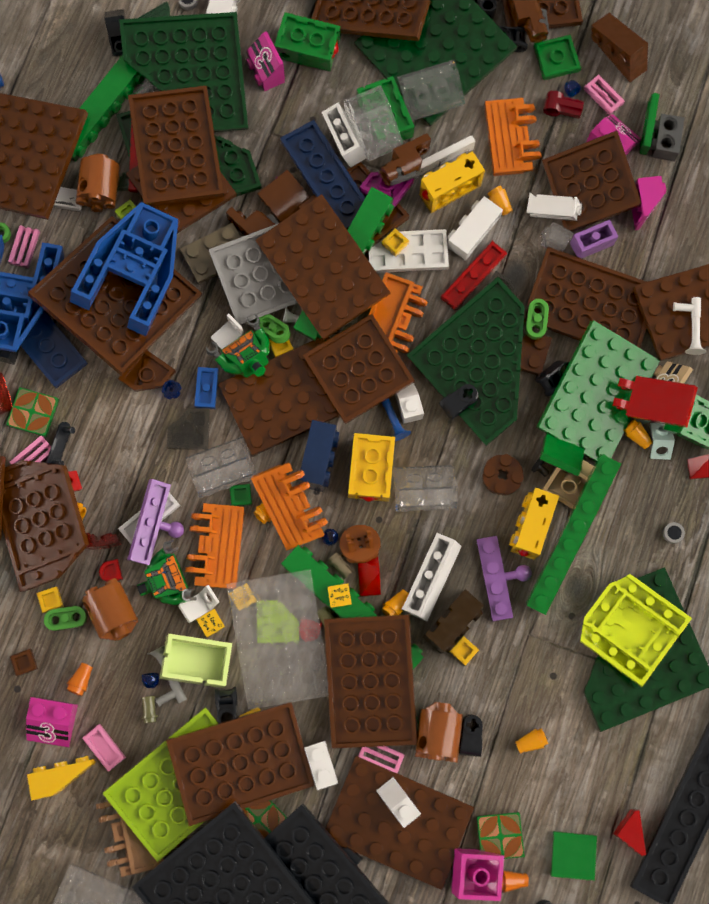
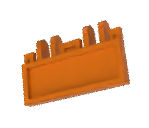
[484,98,542,176]
[369,272,428,354]
[251,462,328,550]
[185,503,245,590]

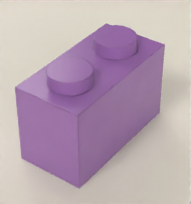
[570,220,618,259]

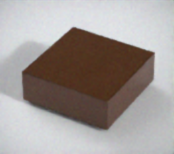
[10,649,38,676]

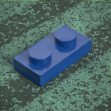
[194,367,219,409]

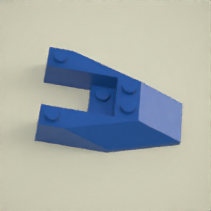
[70,202,178,336]
[0,235,64,352]

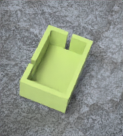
[159,634,232,688]

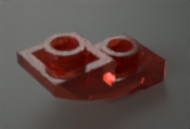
[86,533,122,550]

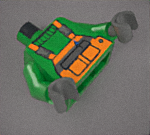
[206,314,270,378]
[137,540,197,606]

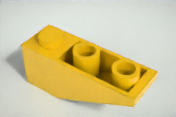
[27,756,96,801]

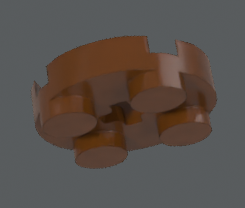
[482,454,524,496]

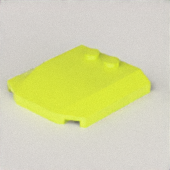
[580,574,692,687]

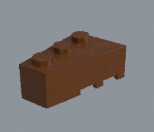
[591,13,648,82]

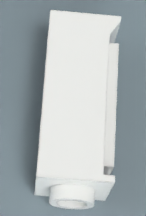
[527,193,582,221]

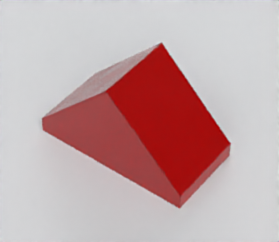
[613,809,646,856]

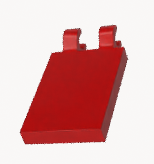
[612,376,698,428]

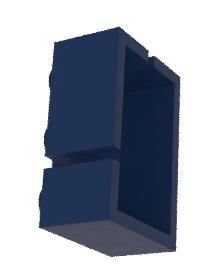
[298,420,340,492]

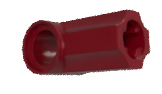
[543,90,584,119]

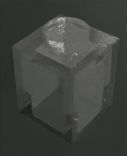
[540,222,574,252]

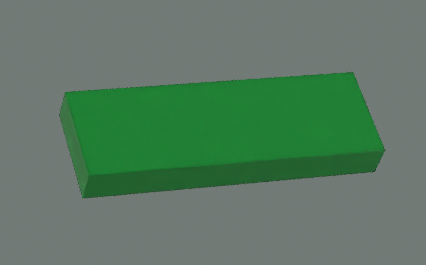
[639,93,660,155]

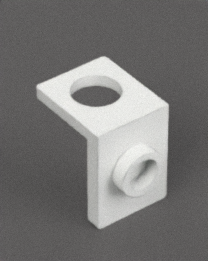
[211,313,244,349]
[178,585,219,623]

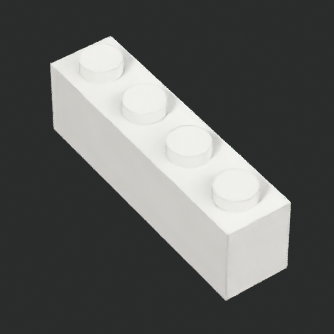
[402,533,462,622]

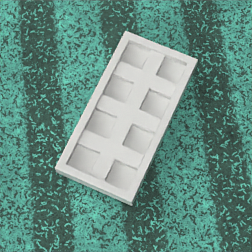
[368,229,449,273]

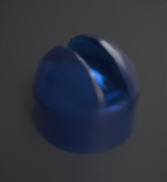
[564,80,581,97]
[322,529,338,546]
[142,673,159,688]

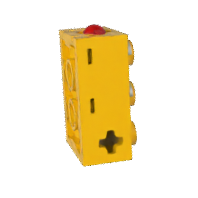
[419,151,485,213]
[348,433,395,502]
[509,487,559,560]

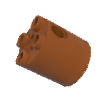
[75,153,120,212]
[82,578,138,641]
[415,702,463,762]

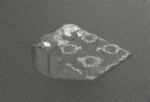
[344,85,404,161]

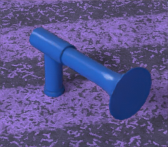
[382,398,411,441]

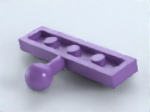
[127,479,184,565]
[477,536,532,622]

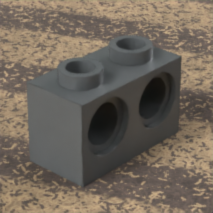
[650,113,685,161]

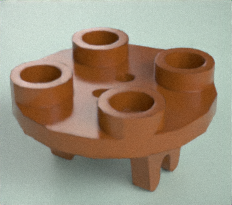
[340,525,381,563]

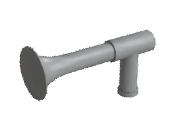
[147,645,187,707]

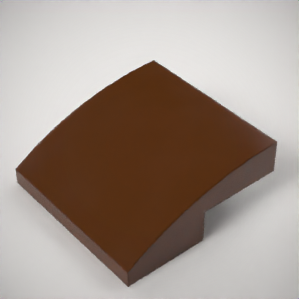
[257,170,310,223]

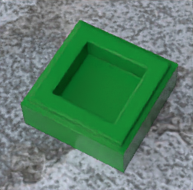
[230,484,252,506]

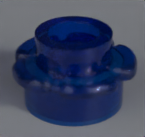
[161,380,181,400]

